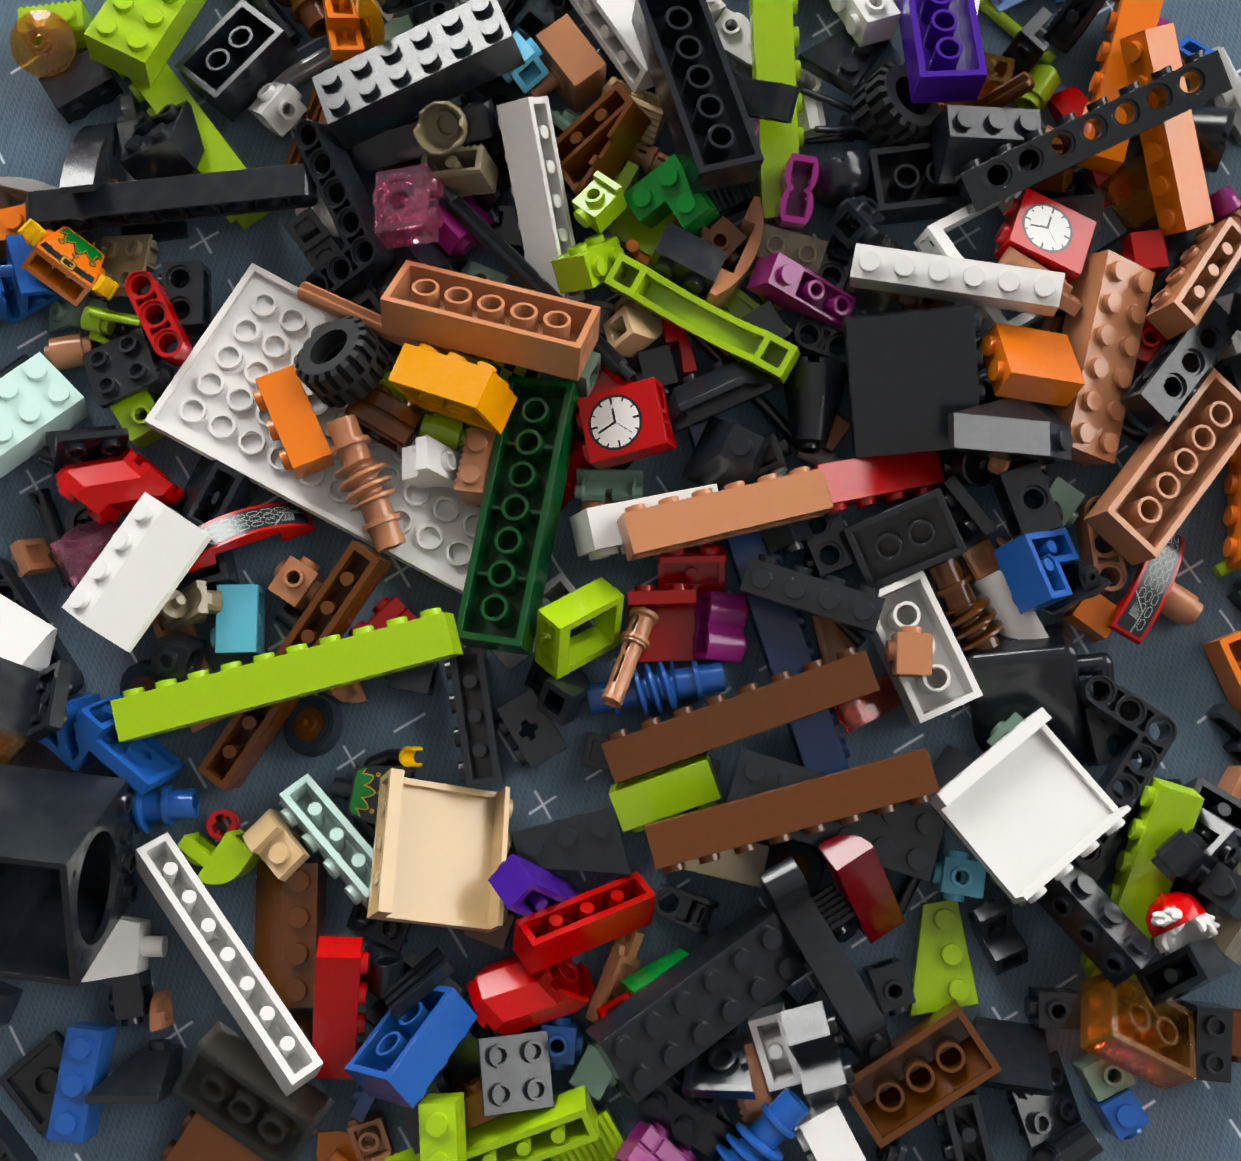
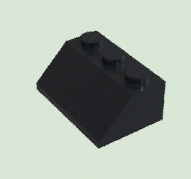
[930,105,1042,188]

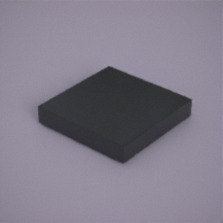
[972,1016,1053,1097]
[0,1030,65,1135]

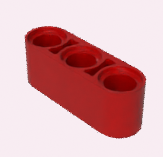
[124,270,193,367]

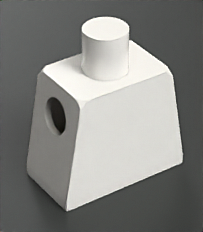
[81,915,168,982]

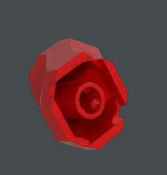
[55,446,186,525]
[466,955,596,1035]

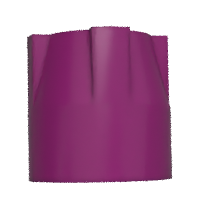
[1209,185,1241,221]

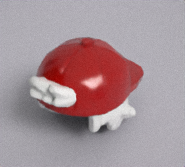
[1145,891,1220,956]

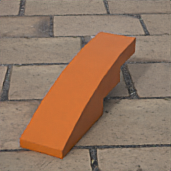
[322,0,365,61]

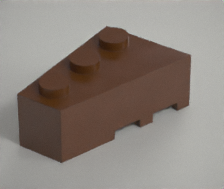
[556,81,652,196]

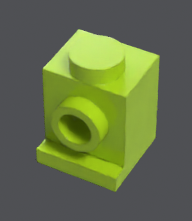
[571,170,627,234]

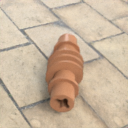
[326,414,406,553]

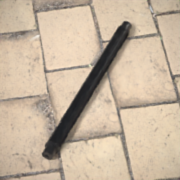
[437,186,636,383]

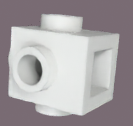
[248,81,308,138]

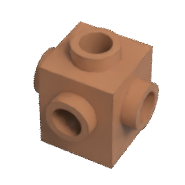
[267,555,325,611]

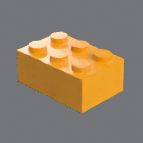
[388,343,517,434]

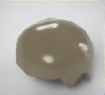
[413,101,468,156]

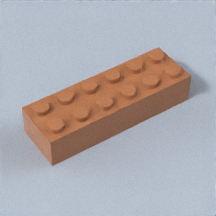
[1047,250,1155,466]
[380,260,601,381]
[1084,368,1241,565]

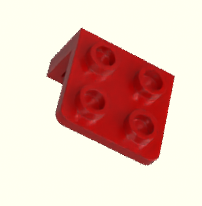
[628,584,697,663]

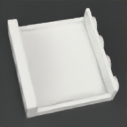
[929,707,1131,904]

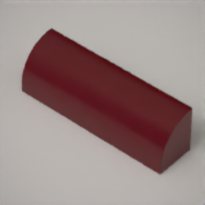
[818,835,905,944]

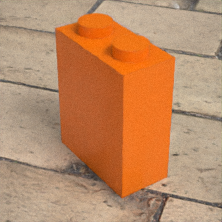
[980,322,1085,407]

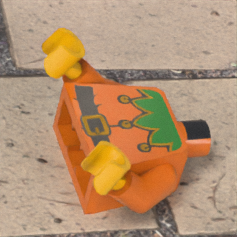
[17,218,120,307]

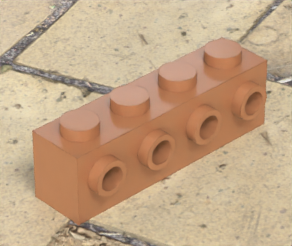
[1145,216,1241,340]

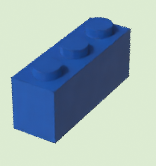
[46,1020,117,1144]

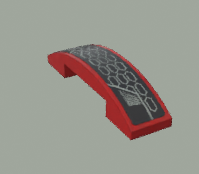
[188,502,314,573]
[1108,532,1184,645]

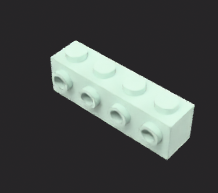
[279,773,373,910]

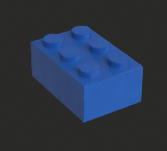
[344,985,478,1109]

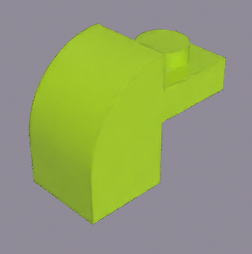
[177,829,261,885]

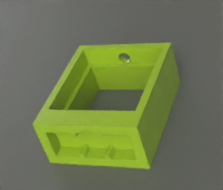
[535,577,624,680]

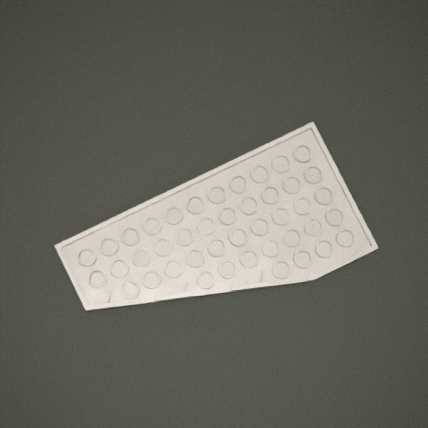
[144,263,481,594]

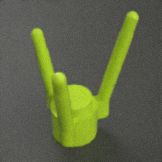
[80,304,155,344]

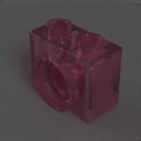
[372,164,443,249]
[49,520,121,589]

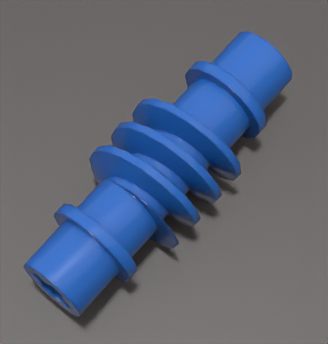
[587,659,726,716]
[128,785,200,834]
[715,1087,810,1161]

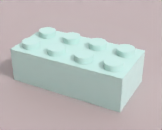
[0,352,89,478]

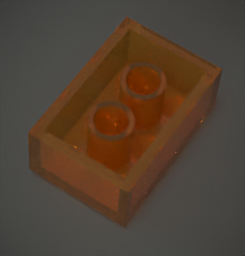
[1080,973,1197,1090]

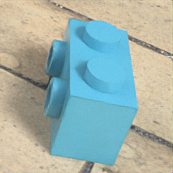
[210,584,266,656]

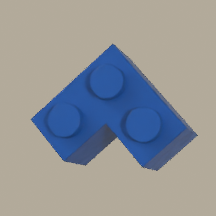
[994,528,1079,614]

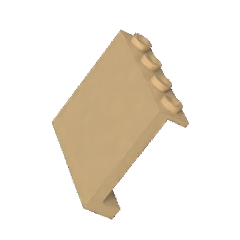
[367,768,513,933]

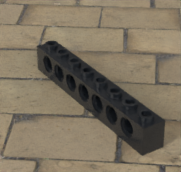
[953,49,1233,214]

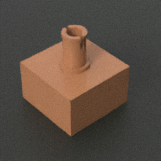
[527,14,606,113]

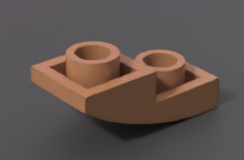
[347,1111,395,1161]

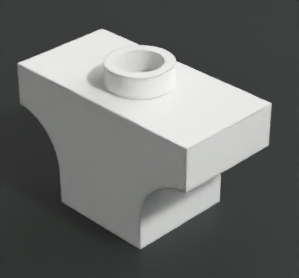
[402,435,462,489]

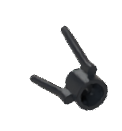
[799,87,868,145]

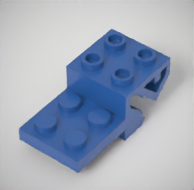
[0,234,62,324]
[39,693,186,795]

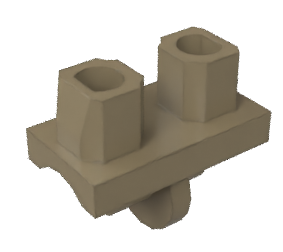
[160,580,222,632]

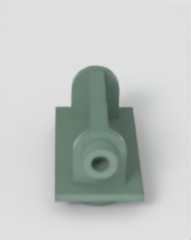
[575,468,643,502]

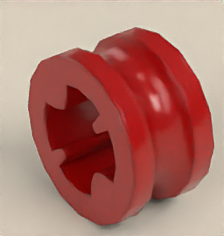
[206,809,241,840]

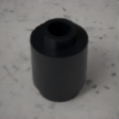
[1151,828,1208,882]

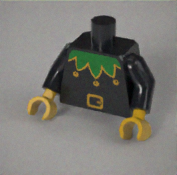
[331,746,423,842]

